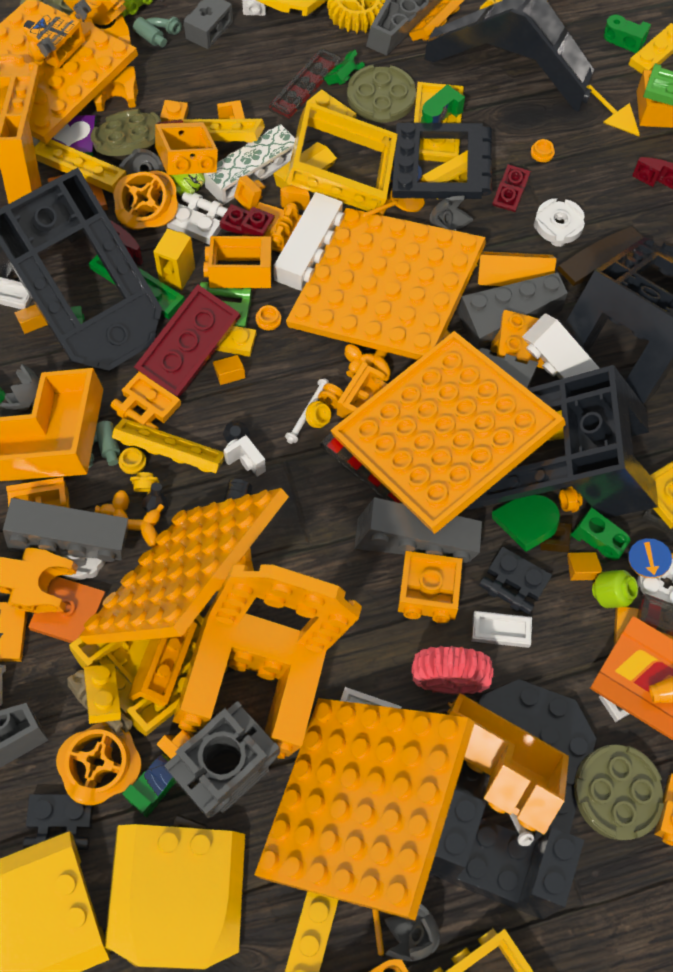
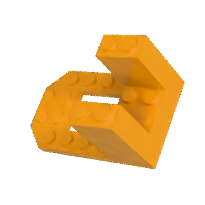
[0,54,42,204]
[172,565,362,759]

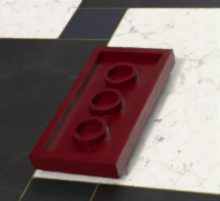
[134,284,241,398]

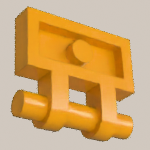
[110,372,181,430]

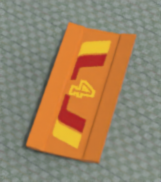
[590,616,673,740]

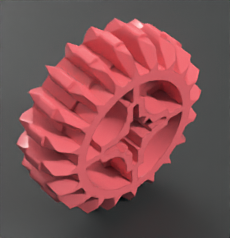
[411,646,493,695]

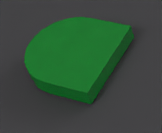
[492,495,560,552]

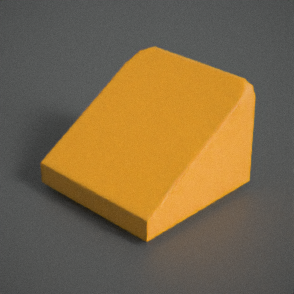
[280,185,310,210]
[14,305,48,334]
[213,355,245,385]
[567,552,602,581]

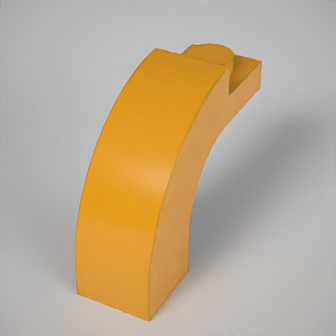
[63,0,126,25]

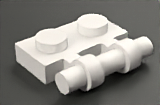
[167,192,227,245]

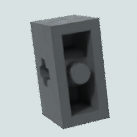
[184,0,233,49]

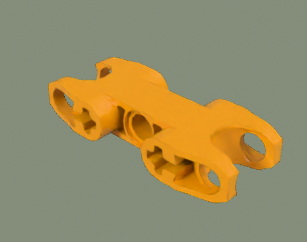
[84,15,138,112]
[0,548,78,613]

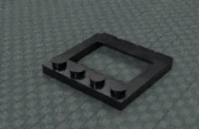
[392,122,492,199]

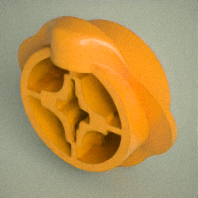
[113,171,178,230]
[56,722,142,805]

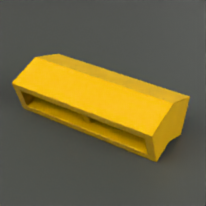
[273,142,337,188]
[420,150,468,183]

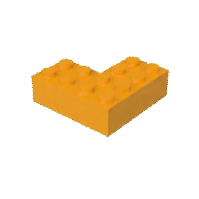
[0,368,104,481]
[447,693,569,834]

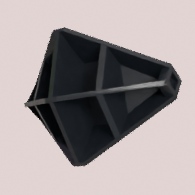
[425,0,594,112]

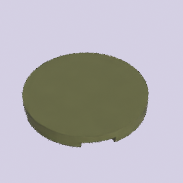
[347,65,416,123]
[91,109,161,156]
[574,745,664,840]

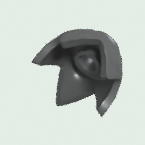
[119,149,164,188]
[430,196,473,231]
[0,364,40,411]
[385,904,440,961]

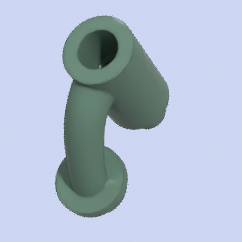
[133,17,182,47]
[89,421,120,468]

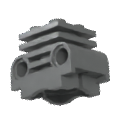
[164,701,280,818]

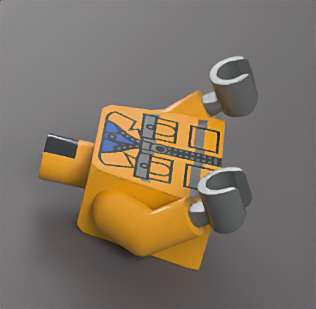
[23,0,92,69]

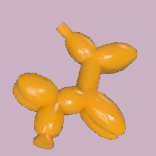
[344,344,391,381]
[95,490,164,548]

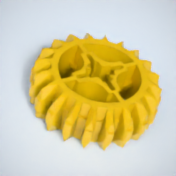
[327,0,386,33]

